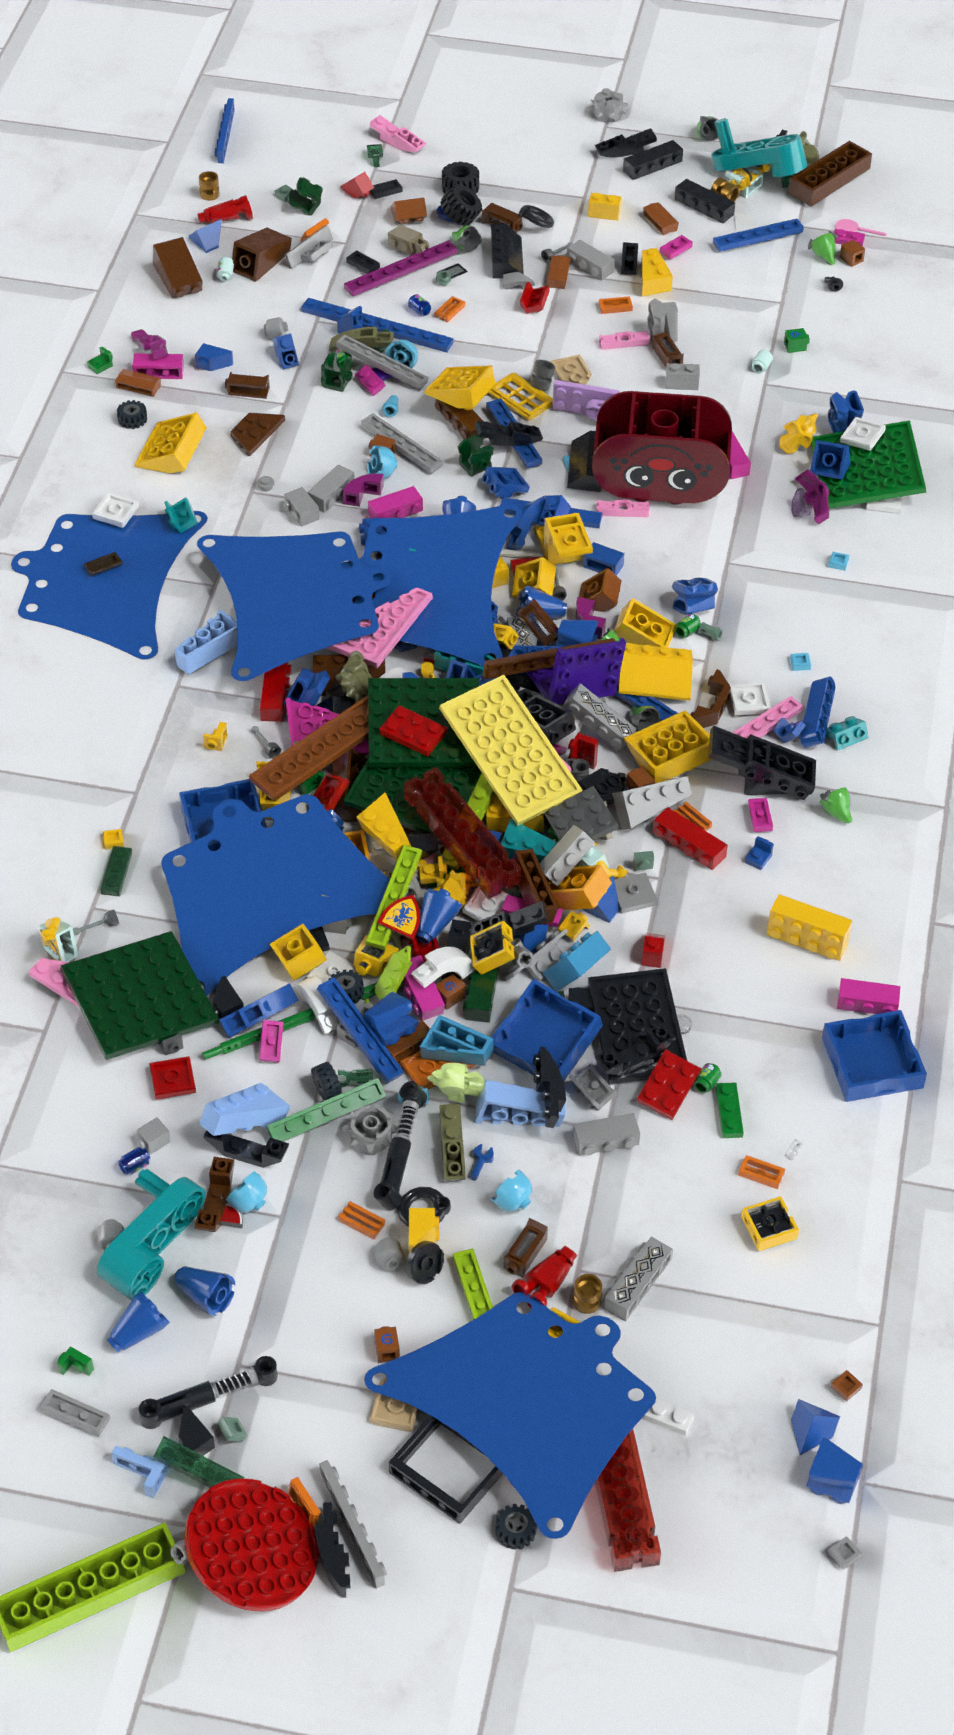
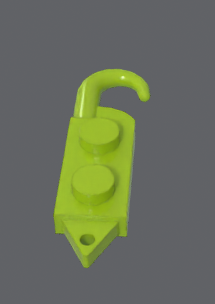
[364,946,413,1004]

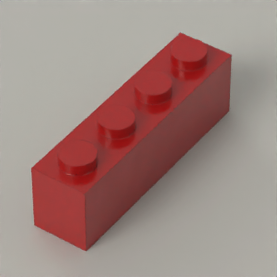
[260,662,292,722]
[653,807,728,870]

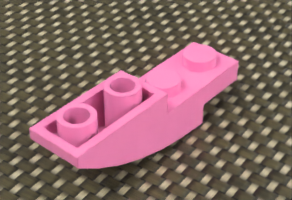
[370,115,426,152]

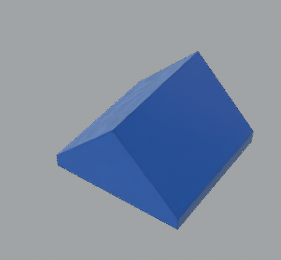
[810,440,851,479]

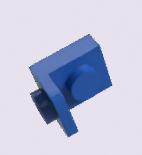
[773,718,806,743]
[745,836,774,870]

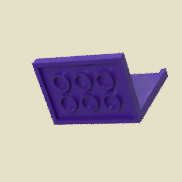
[527,638,626,705]

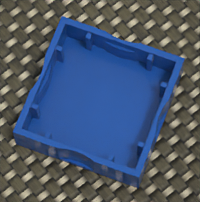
[179,779,267,851]
[491,979,603,1082]
[822,1010,927,1102]

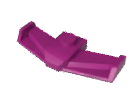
[131,329,168,360]
[795,469,829,524]

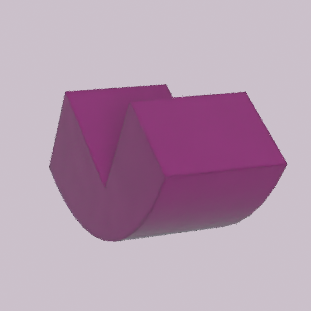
[343,474,384,507]
[576,597,606,639]

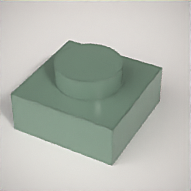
[274,185,294,202]
[633,851,654,871]
[218,1417,248,1441]

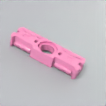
[599,330,650,350]
[596,499,649,517]

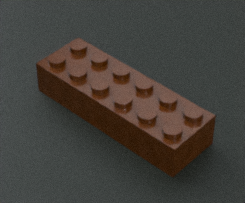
[788,140,872,206]

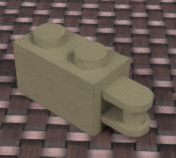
[388,225,429,255]

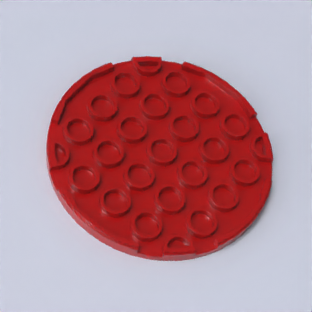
[184,1478,319,1612]

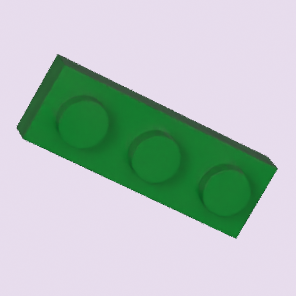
[716,1082,744,1138]

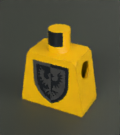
[354,935,399,977]

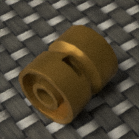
[199,171,220,201]
[711,177,740,202]
[573,1274,602,1314]

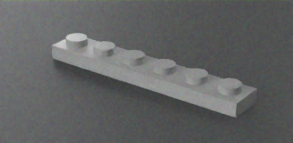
[336,334,429,390]
[361,413,443,473]
[319,1460,387,1589]

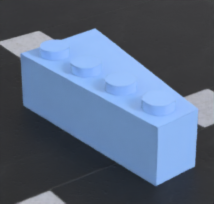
[174,609,238,674]
[475,1080,566,1127]
[199,1083,290,1136]

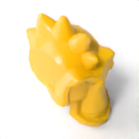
[779,414,818,454]
[432,870,485,910]

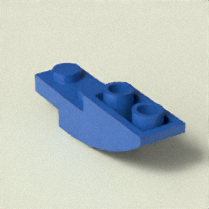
[506,495,547,550]
[219,983,299,1038]

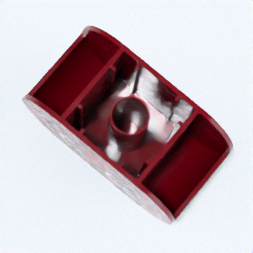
[592,391,732,505]

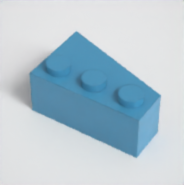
[543,930,611,991]
[420,1015,494,1066]

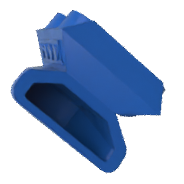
[828,390,864,433]
[672,577,718,615]
[556,620,599,646]
[284,668,330,707]
[364,992,419,1046]
[806,1438,863,1504]

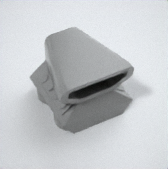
[647,298,678,342]

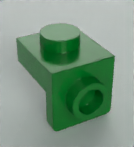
[300,771,325,795]

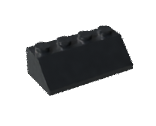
[491,224,524,279]
[567,430,601,492]

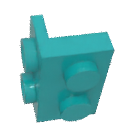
[164,497,198,533]
[825,716,869,750]

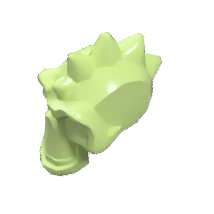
[427,1063,485,1103]

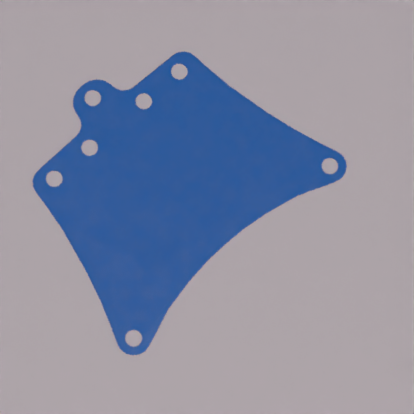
[341,504,522,666]
[11,511,208,659]
[197,531,392,681]
[161,794,408,996]
[364,1292,656,1539]

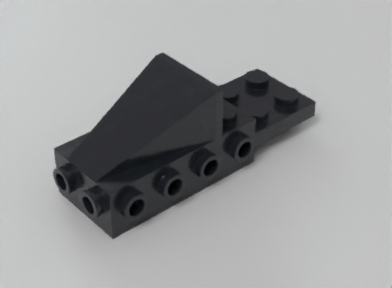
[514,689,576,745]
[708,726,816,800]

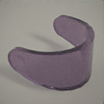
[791,488,812,517]

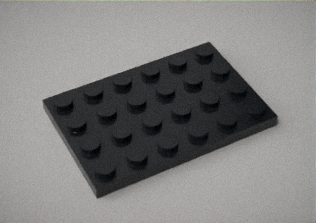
[587,968,687,1084]

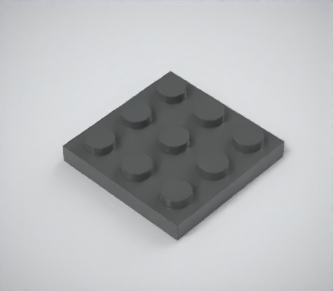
[543,786,619,841]

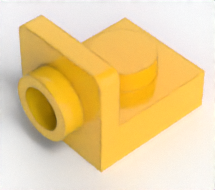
[493,623,519,650]
[203,722,228,751]
[419,856,447,884]
[558,910,590,941]

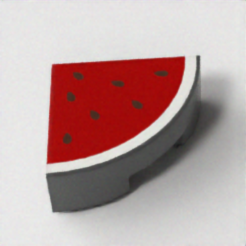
[221,1203,243,1228]

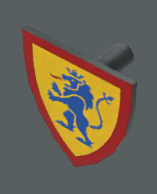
[377,895,420,940]

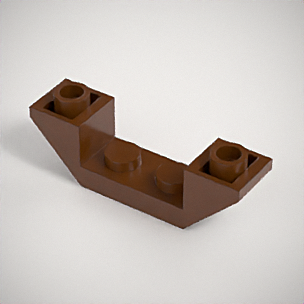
[690,669,731,728]
[194,1156,235,1232]

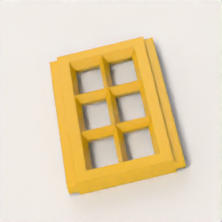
[488,373,553,420]

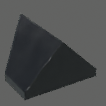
[316,696,357,714]

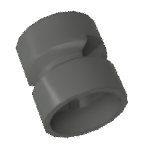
[529,360,555,390]

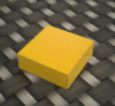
[103,829,124,850]

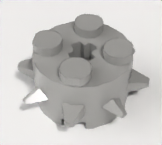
[588,88,628,123]
[343,1105,399,1155]

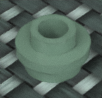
[436,271,451,285]

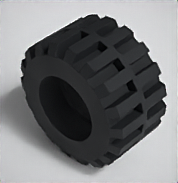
[442,161,479,194]
[440,184,482,226]

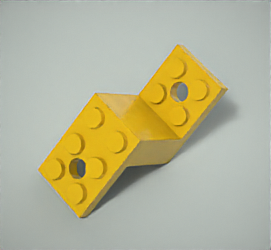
[534,513,593,565]

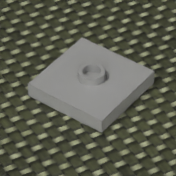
[614,872,658,913]

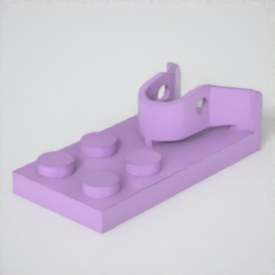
[553,380,620,421]

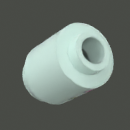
[216,257,234,281]
[752,350,773,374]

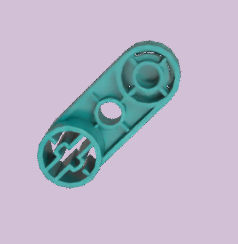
[711,118,808,177]
[97,1169,206,1300]

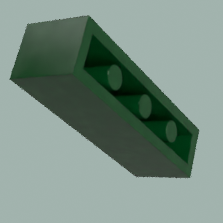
[463,967,499,1023]

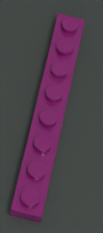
[344,240,457,296]

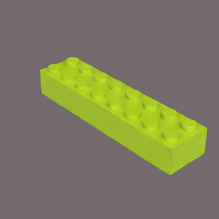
[0,1522,185,1653]

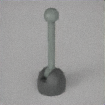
[541,242,573,262]
[553,569,567,601]
[252,726,281,758]
[73,909,119,935]

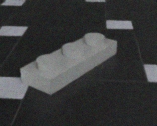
[40,1389,110,1437]

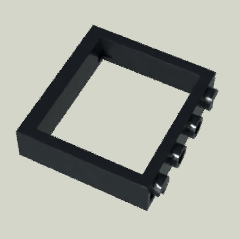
[389,1415,503,1524]

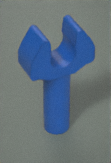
[469,1144,494,1181]

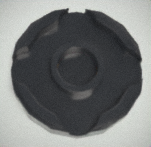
[406,1241,444,1284]

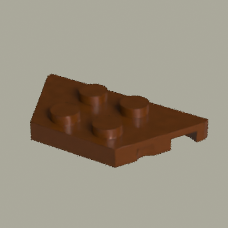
[230,413,285,457]

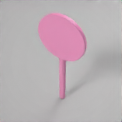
[835,219,887,236]

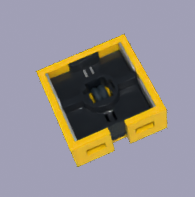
[470,921,515,975]
[741,1196,799,1251]

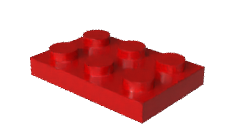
[379,705,447,756]
[636,1049,701,1121]

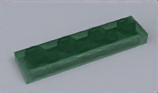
[152,1436,245,1488]

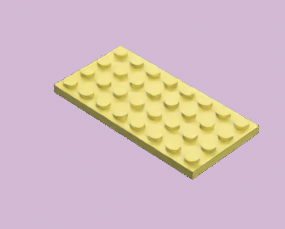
[439,675,583,826]

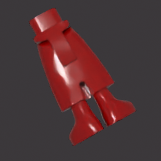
[197,195,253,224]
[511,1246,577,1308]

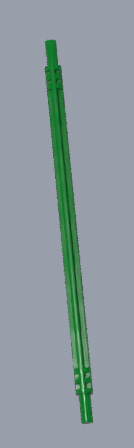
[202,982,404,1060]

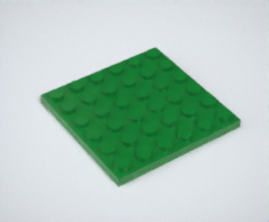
[811,420,926,509]

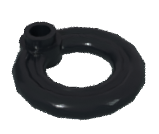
[519,205,554,228]
[397,1187,451,1227]

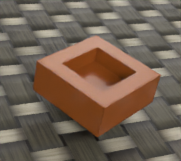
[831,1370,863,1402]

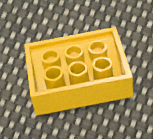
[424,365,495,410]
[134,412,207,473]
[618,643,693,701]
[624,710,712,783]

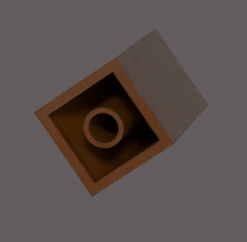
[232,227,292,282]
[153,237,203,299]

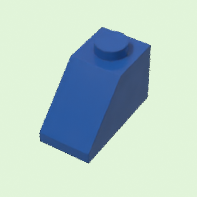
[195,343,233,371]

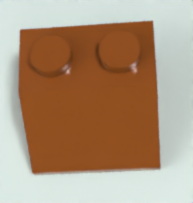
[390,197,427,224]
[579,568,622,612]

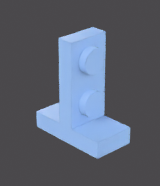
[112,1446,174,1499]

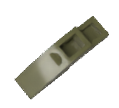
[329,327,394,352]
[439,1104,466,1181]

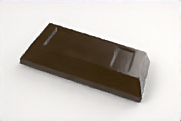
[84,552,123,576]

